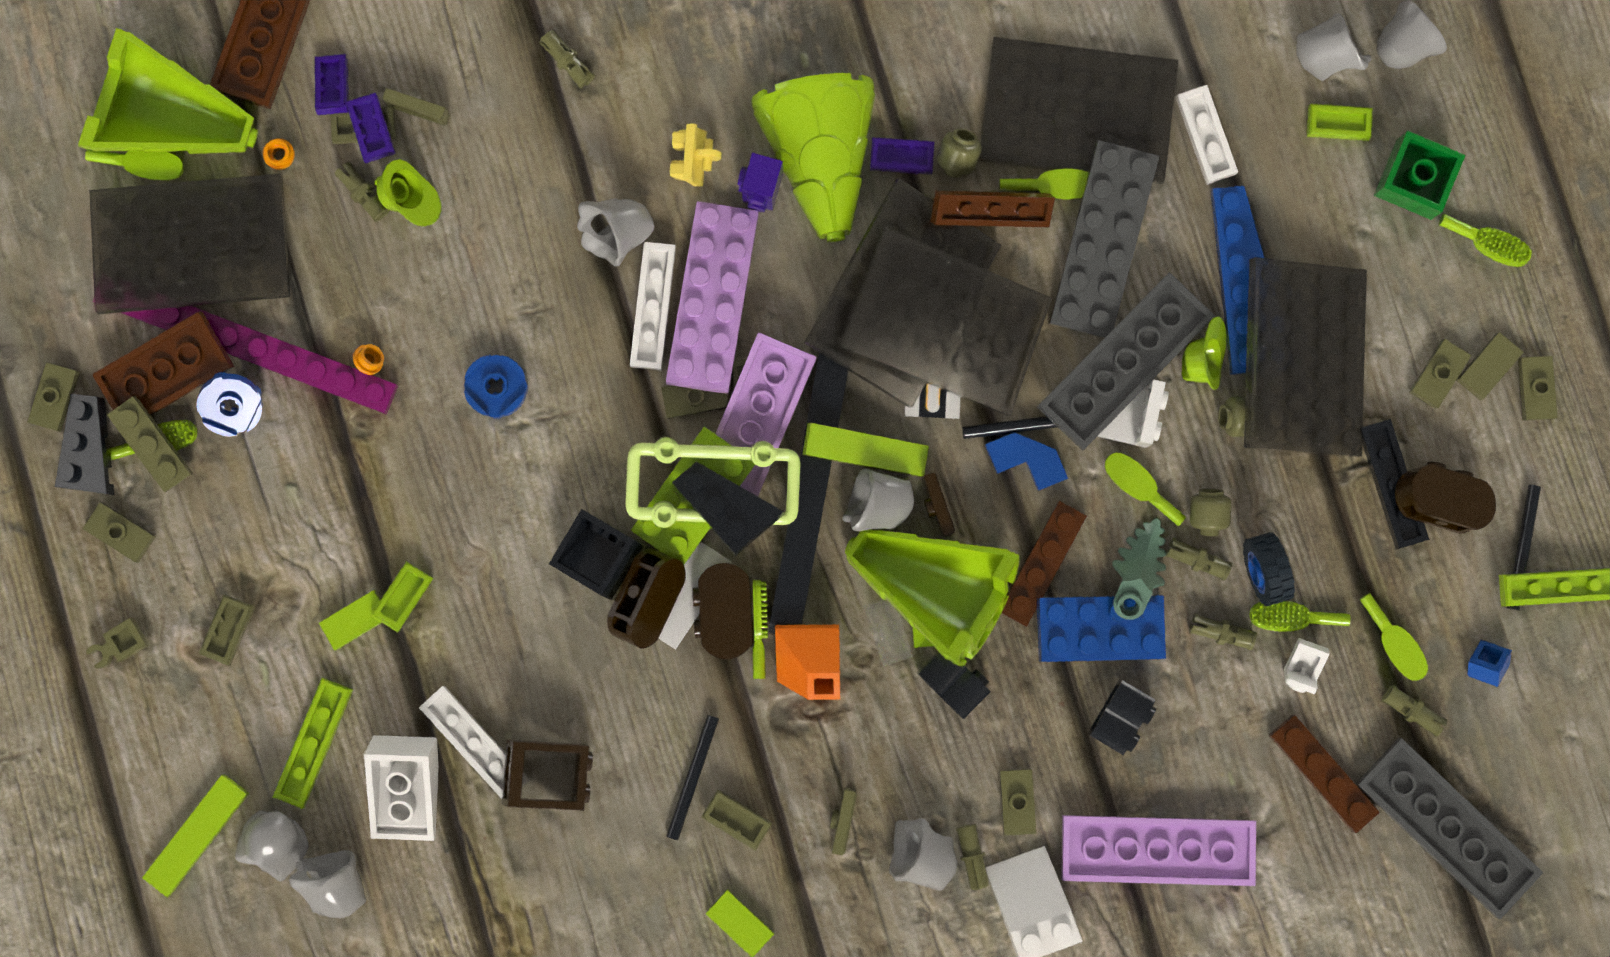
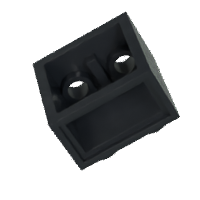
[549,509,644,600]

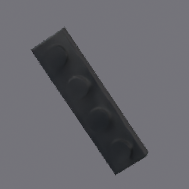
[1357,419,1429,549]

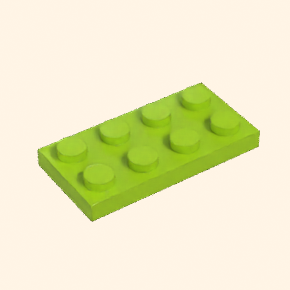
[631,426,755,565]

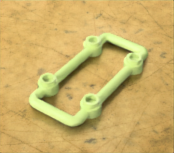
[625,437,801,528]

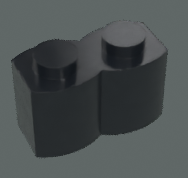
[917,651,990,719]
[1088,679,1156,755]

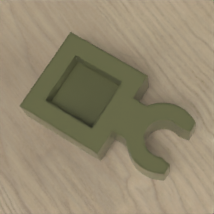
[86,618,149,669]

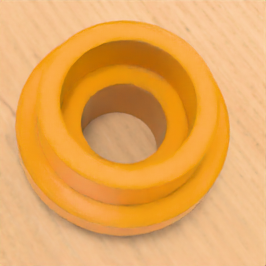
[263,138,295,170]
[353,344,384,375]

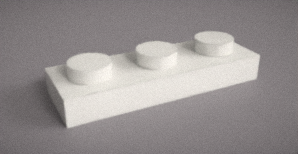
[1176,85,1238,185]

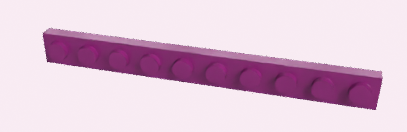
[92,273,398,415]

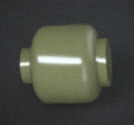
[937,128,982,178]
[1218,396,1268,437]
[1189,488,1232,536]

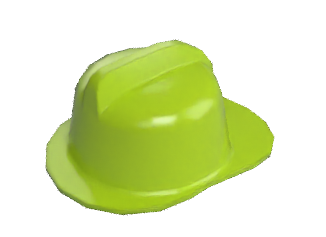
[374,159,441,227]
[1182,316,1226,390]

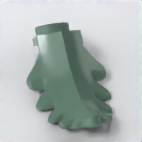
[1112,518,1166,620]

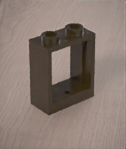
[502,740,593,811]

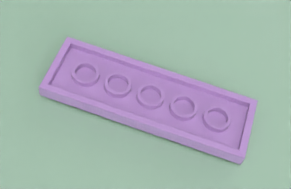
[666,201,759,394]
[715,332,817,496]
[1061,815,1256,886]

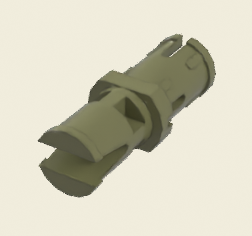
[539,30,595,89]
[335,162,390,222]
[1165,538,1233,581]
[1189,614,1257,650]
[1381,685,1447,737]

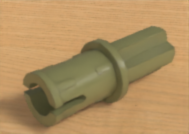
[956,824,989,890]

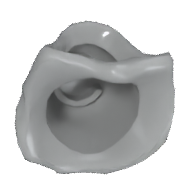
[1376,0,1447,69]
[1296,13,1372,81]
[577,198,655,266]
[842,468,915,531]
[235,810,309,882]
[889,818,958,891]
[289,850,366,918]

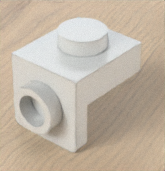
[1284,638,1329,694]

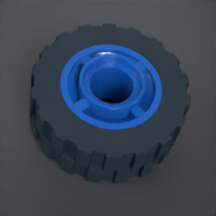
[1243,532,1295,606]

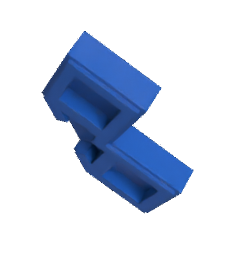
[985,432,1068,491]

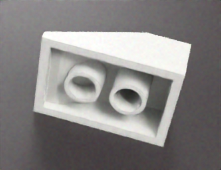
[364,735,439,841]
[985,846,1083,957]

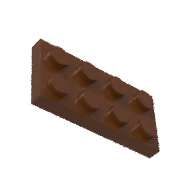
[210,0,310,110]
[92,311,235,415]

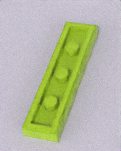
[802,423,929,477]
[1498,568,1610,607]
[273,678,353,809]
[142,774,250,897]

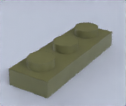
[107,396,193,493]

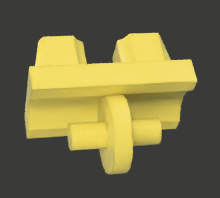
[670,124,722,187]

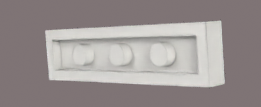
[630,242,676,371]
[419,686,530,799]

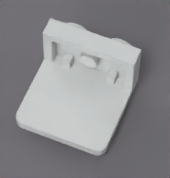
[1097,379,1169,448]

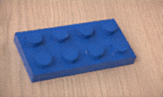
[1037,595,1166,662]

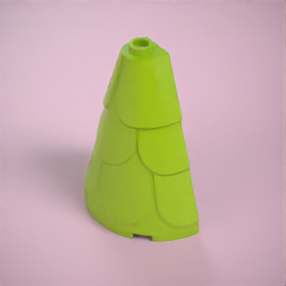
[78,28,258,154]
[751,73,875,242]
[845,529,1019,666]

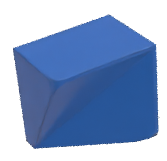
[1467,640,1512,687]

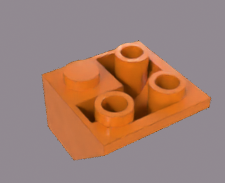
[775,624,840,700]

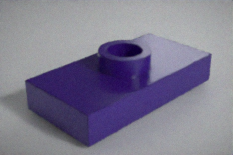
[315,54,349,115]
[346,92,396,163]
[870,137,935,175]

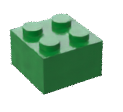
[1373,130,1466,220]

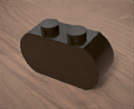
[1395,462,1496,534]
[607,549,686,648]
[692,563,753,659]

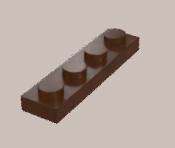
[930,190,1055,227]
[1001,501,1087,627]
[1269,715,1380,833]

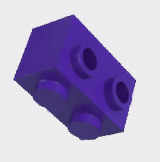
[737,153,783,212]

